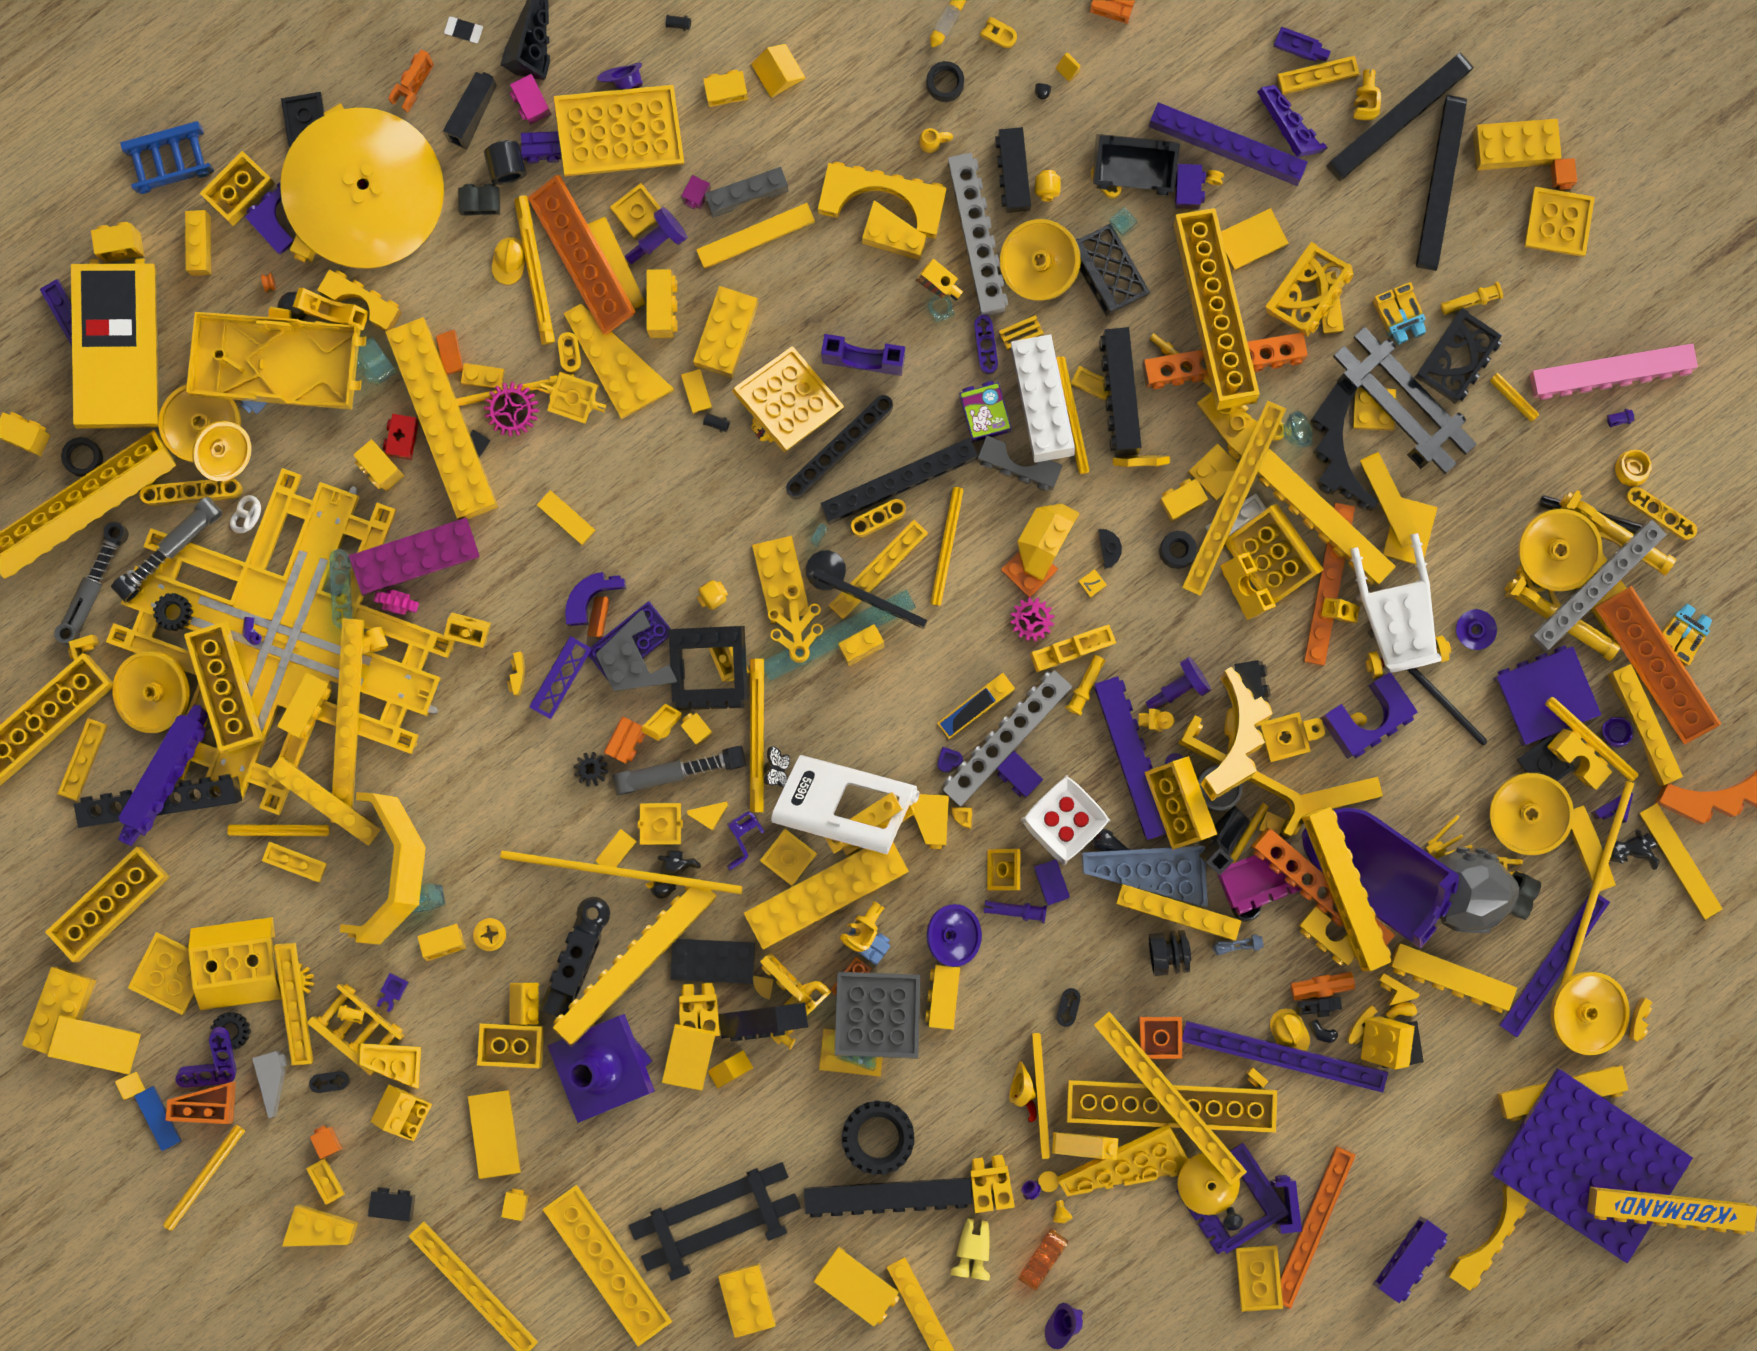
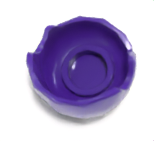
[1601,717,1633,748]

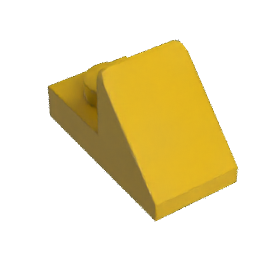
[1377,973,1420,1006]

